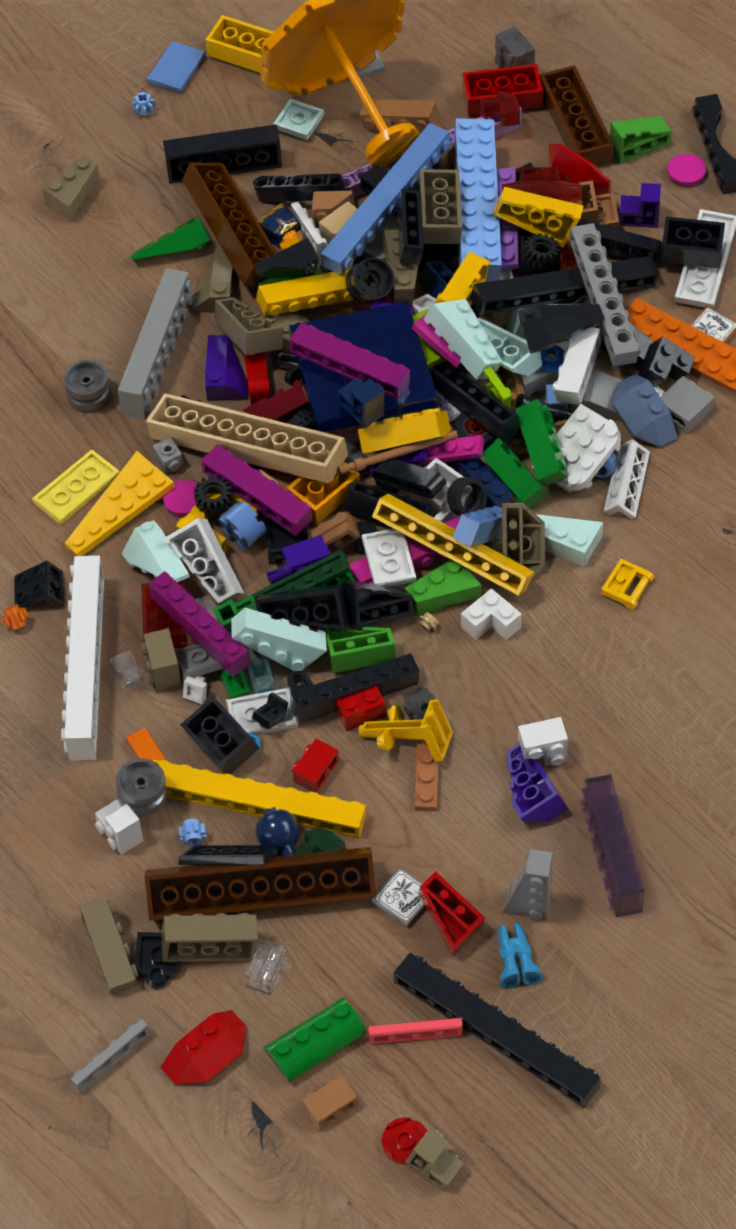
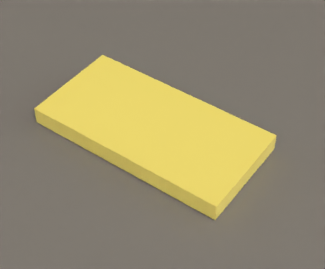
[32,450,120,525]

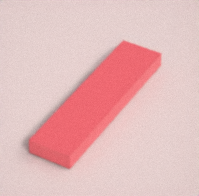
[368,1018,463,1044]

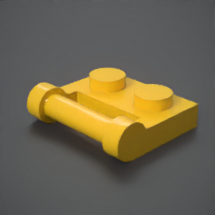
[601,559,654,610]

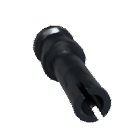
[515,393,575,420]

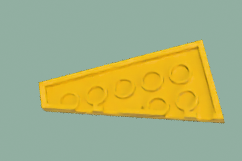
[65,451,175,556]

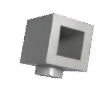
[153,437,184,475]

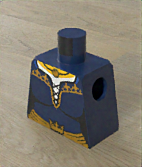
[257,202,301,248]

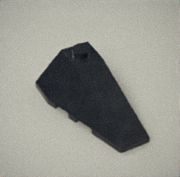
[517,304,605,354]

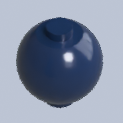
[255,807,300,856]

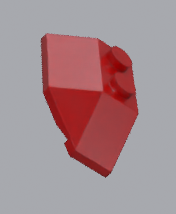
[548,144,611,196]
[160,1010,247,1085]

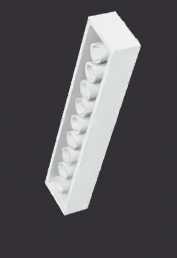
[61,556,104,761]

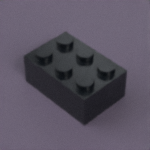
[660,216,725,268]
[180,696,260,774]

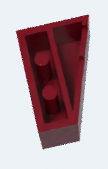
[243,380,309,424]

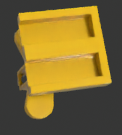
[359,699,453,762]

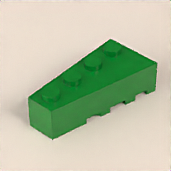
[515,399,567,487]

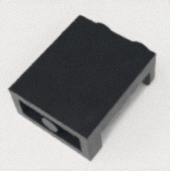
[264,515,308,565]

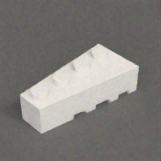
[163,518,244,603]

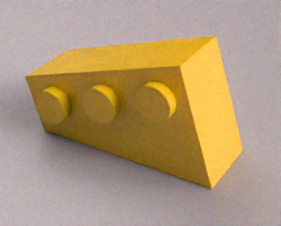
[435,252,490,306]

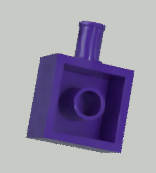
[266,535,331,585]

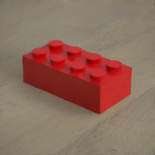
[462,64,543,116]

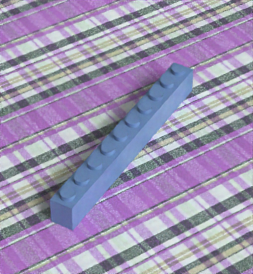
[321,123,451,276]

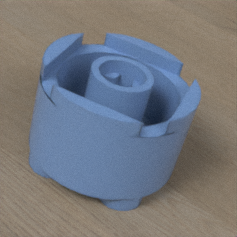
[218,501,267,551]

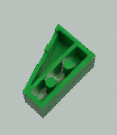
[482,439,549,509]

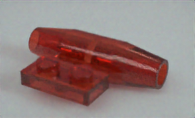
[501,167,581,202]

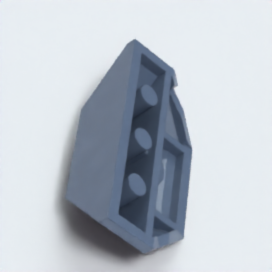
[612,374,678,448]

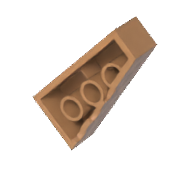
[359,99,445,134]

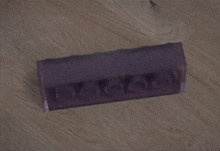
[581,774,644,917]

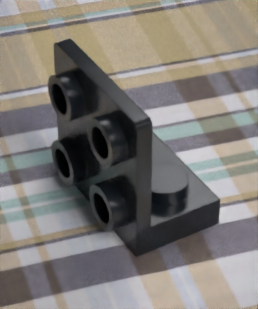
[14,560,64,609]

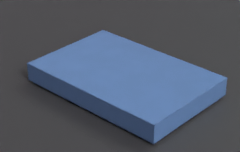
[147,41,206,93]

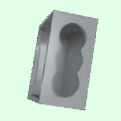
[660,376,715,434]

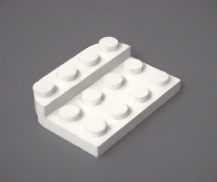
[531,404,621,493]

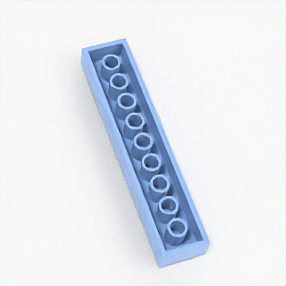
[454,118,502,281]

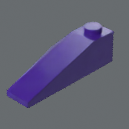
[205,335,247,401]
[506,743,568,821]

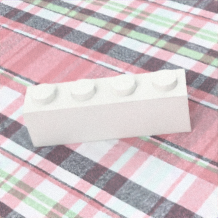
[553,327,602,405]

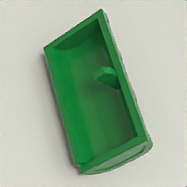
[263,997,367,1082]

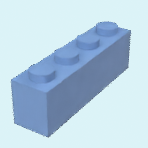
[452,506,502,547]

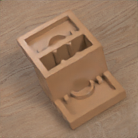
[554,180,620,228]

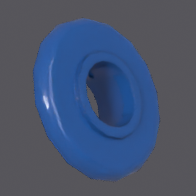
[540,345,565,372]

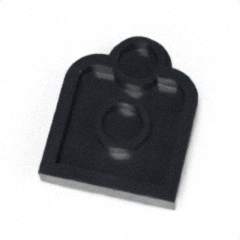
[135,932,182,989]

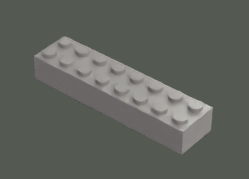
[118,268,194,420]

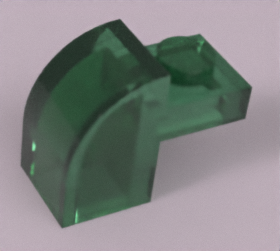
[294,828,346,855]

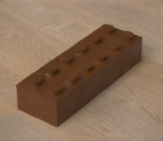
[539,65,614,165]

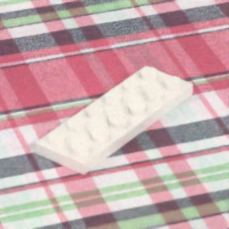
[675,209,736,309]

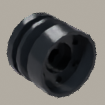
[345,257,394,304]

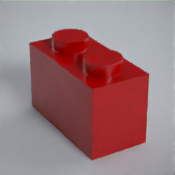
[337,686,386,731]
[292,738,339,793]

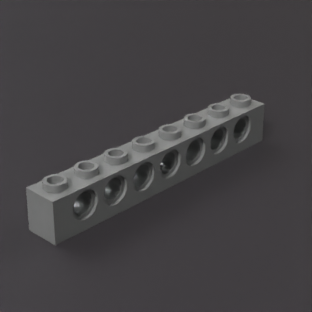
[569,223,641,367]

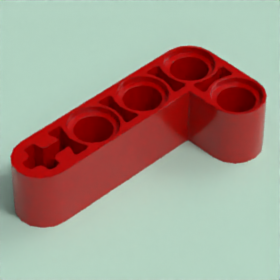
[244,352,270,405]

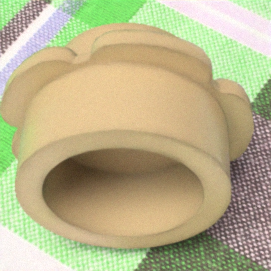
[419,612,439,631]

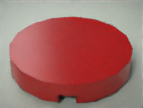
[381,1117,427,1165]

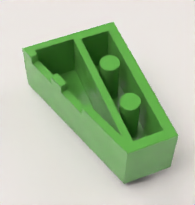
[405,560,482,616]

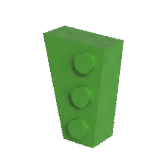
[610,116,672,164]
[323,626,396,673]

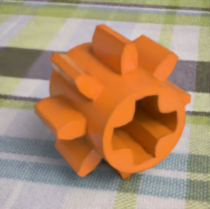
[1,604,29,630]

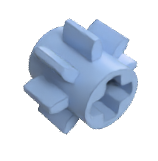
[132,92,156,116]
[179,819,206,846]

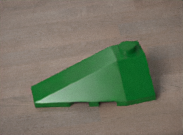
[130,216,210,260]

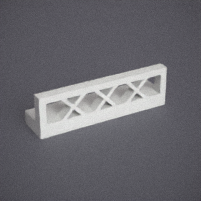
[604,439,650,520]

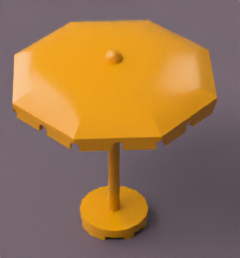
[260,0,420,169]

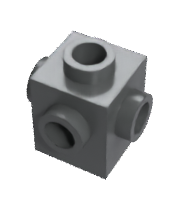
[402,685,435,720]

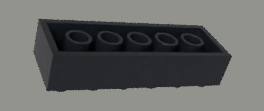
[163,124,282,184]

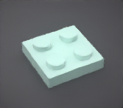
[273,98,324,140]

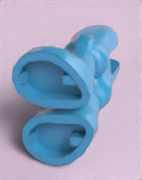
[498,923,543,989]

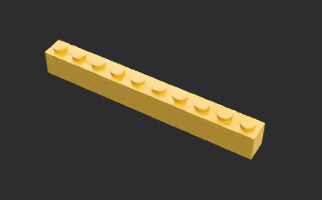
[152,760,366,839]

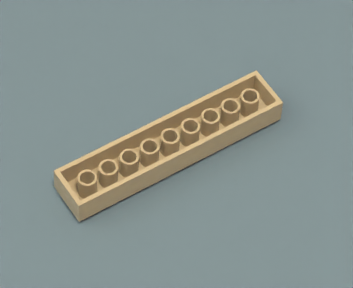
[145,393,348,484]

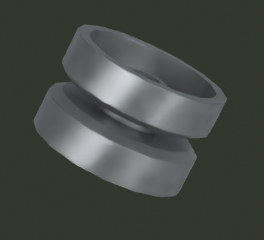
[64,360,111,412]
[116,758,167,817]

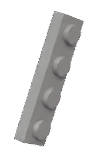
[71,1019,150,1095]

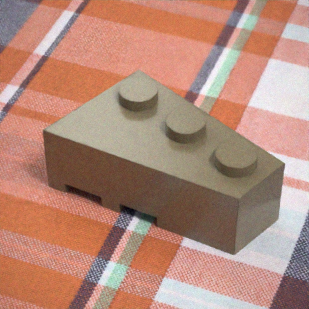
[42,155,99,222]

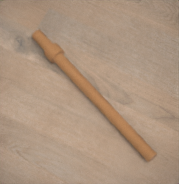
[338,430,458,474]

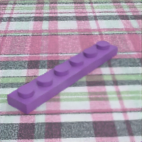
[497,167,519,270]

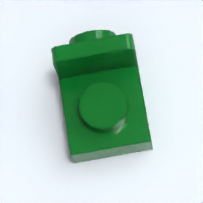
[219,669,251,699]

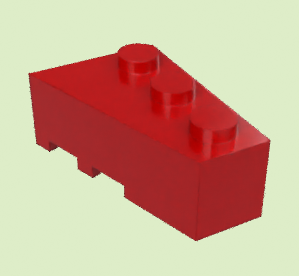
[419,871,485,956]

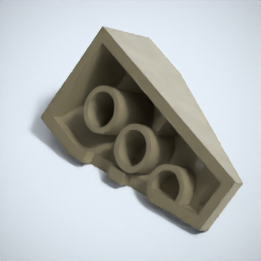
[192,249,234,312]

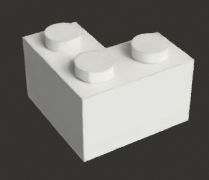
[461,588,522,640]
[518,717,568,766]
[95,799,144,855]

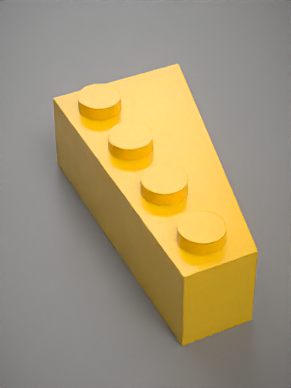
[493,187,583,248]

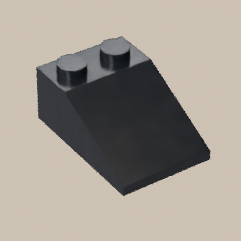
[253,237,319,278]

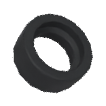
[447,477,487,516]

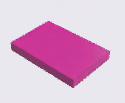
[411,314,462,368]

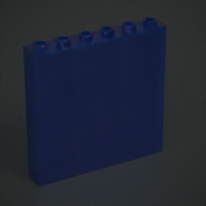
[289,301,438,432]

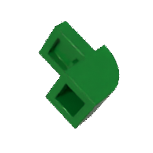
[213,595,257,633]

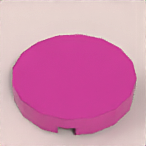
[667,154,706,187]
[163,480,197,517]

